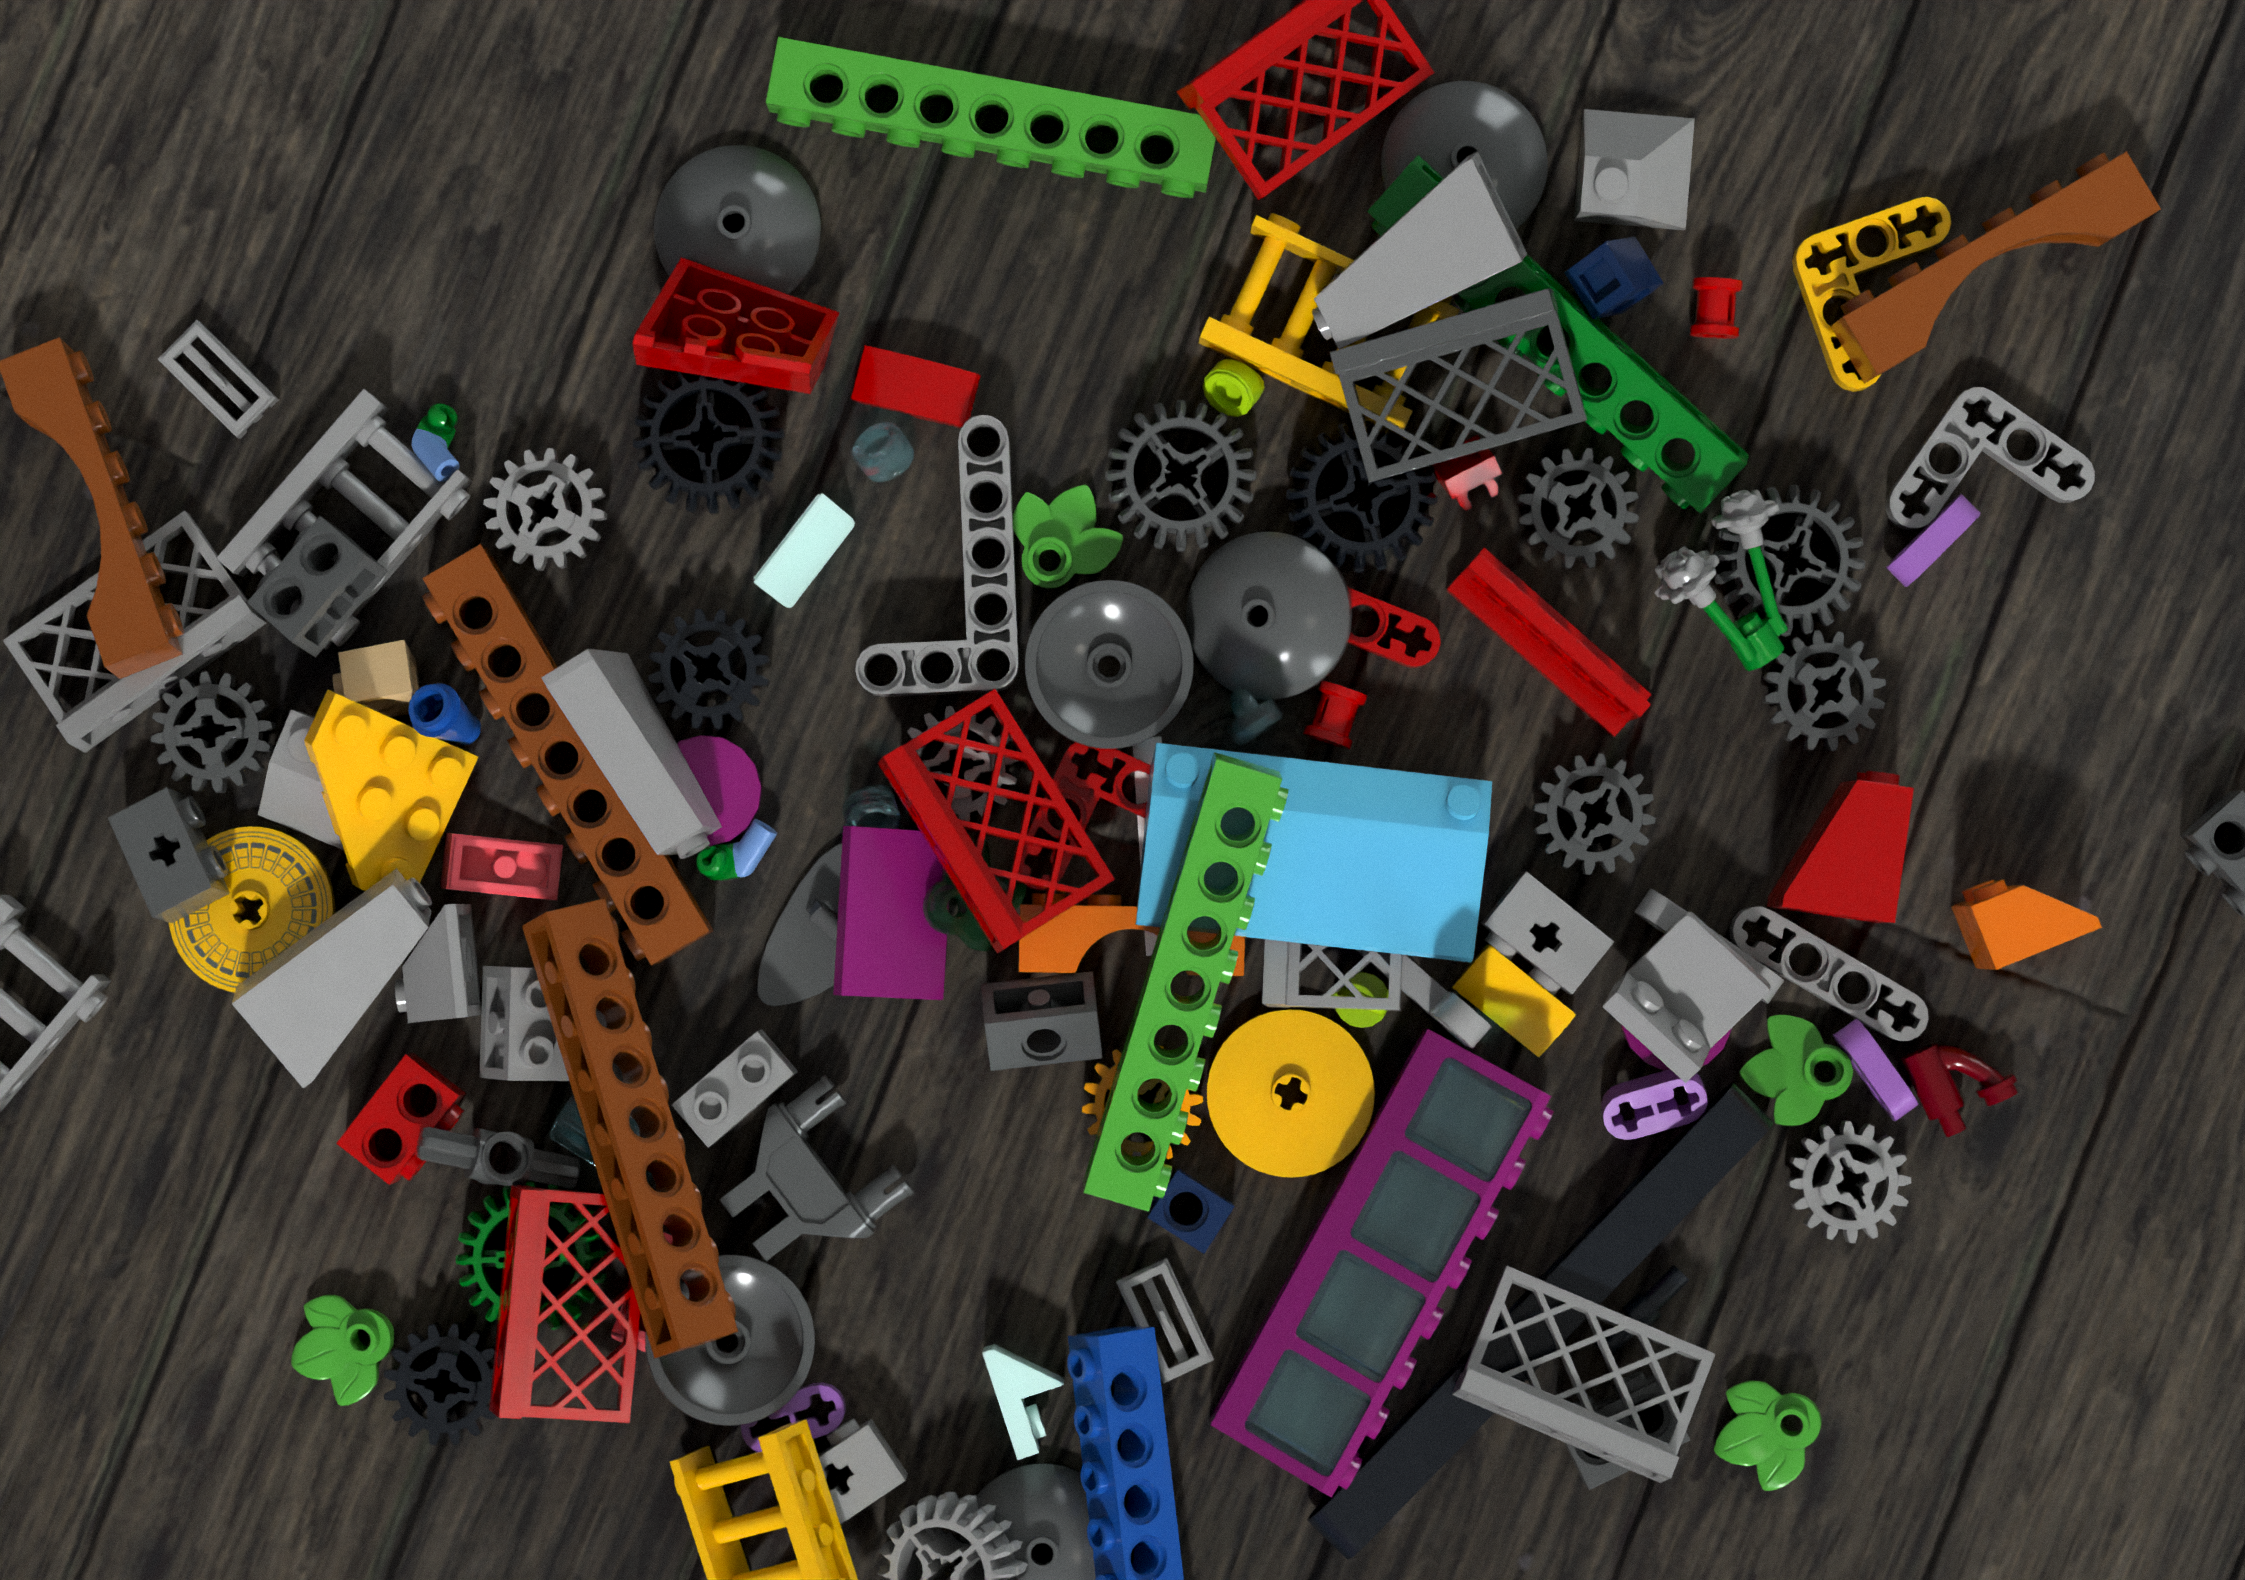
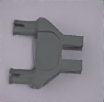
[719,1074,915,1261]

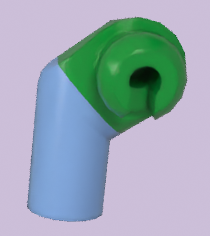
[411,404,460,482]
[696,819,777,881]

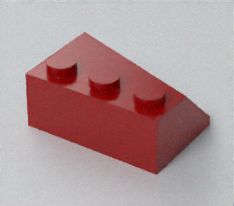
[632,257,840,394]

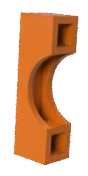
[1019,893,1245,976]

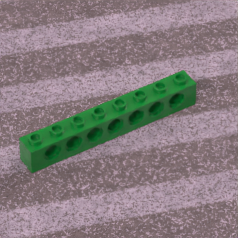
[1367,155,1749,513]

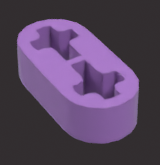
[1886,493,1981,587]
[1833,1019,1918,1121]
[1601,1069,1708,1140]
[741,1382,846,1452]

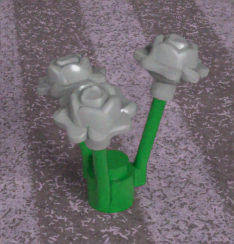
[1654,490,1788,671]

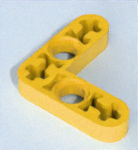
[1792,197,1951,392]

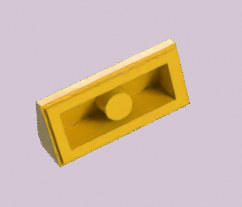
[1452,944,1576,1058]

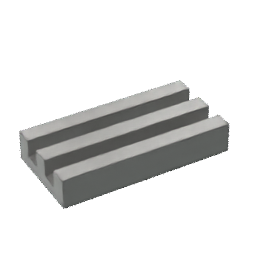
[158,320,279,439]
[1116,1257,1214,1384]

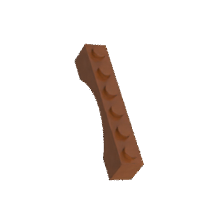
[1831,151,2161,384]
[0,337,184,679]

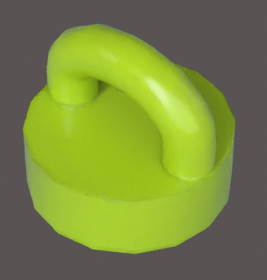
[1203,359,1265,417]
[1334,972,1389,1028]

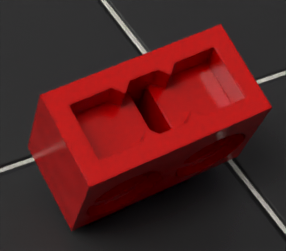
[336,1053,466,1185]

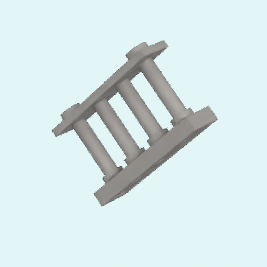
[216,389,473,649]
[0,895,111,1112]

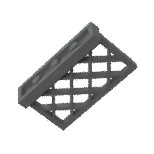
[1330,288,1588,483]

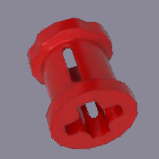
[1690,277,1743,339]
[1303,681,1367,750]

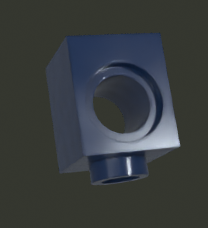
[1564,237,1664,320]
[1147,1167,1235,1254]

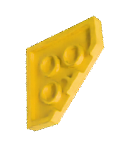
[304,690,478,891]

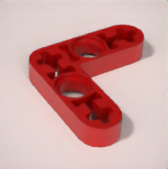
[1018,742,1151,891]

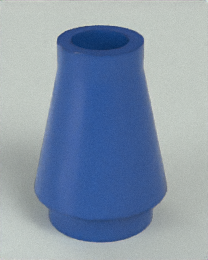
[408,683,481,746]

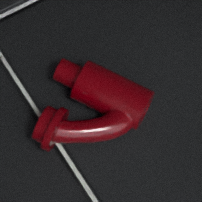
[1901,1043,2018,1137]

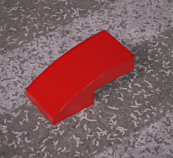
[851,345,981,428]

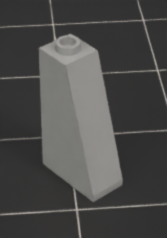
[1312,152,1527,349]
[541,649,722,859]
[232,868,432,1088]

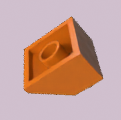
[1951,879,2102,970]

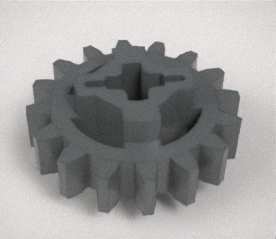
[1517,448,1639,570]
[1762,630,1886,752]
[150,671,276,793]
[1532,753,1656,875]

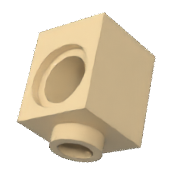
[332,640,420,717]

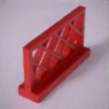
[1176,0,1435,200]
[1446,547,1652,737]
[878,689,1115,953]
[489,1185,640,1423]

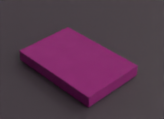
[833,826,950,1000]

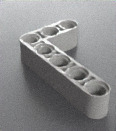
[855,415,1019,697]

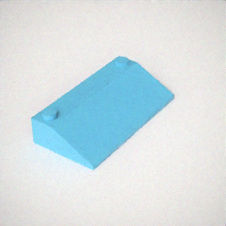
[1135,743,1492,963]

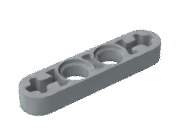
[1730,907,1929,1041]

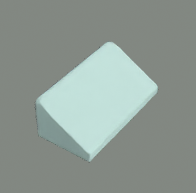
[753,493,855,608]

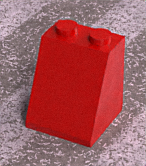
[1767,771,1914,923]

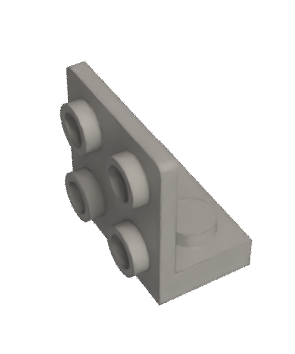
[1602,912,1770,1083]
[479,966,606,1081]

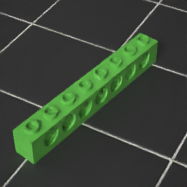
[766,37,1216,198]
[1083,752,1289,1212]

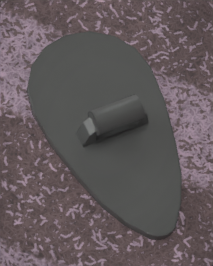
[757,844,842,1006]

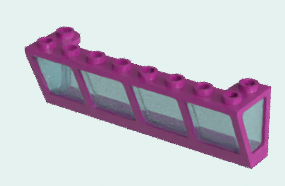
[1209,1027,1554,1497]

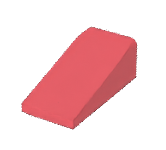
[441,833,563,901]

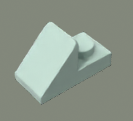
[982,1344,1065,1460]

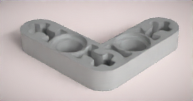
[1885,387,2095,530]
[1355,949,1492,1048]

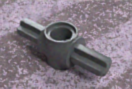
[416,1127,581,1190]

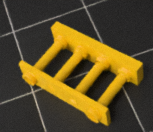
[1199,213,1460,436]
[670,1419,858,1580]

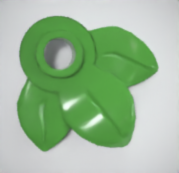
[1013,485,1123,589]
[1739,1015,1853,1126]
[291,1295,394,1406]
[1714,1381,1822,1491]

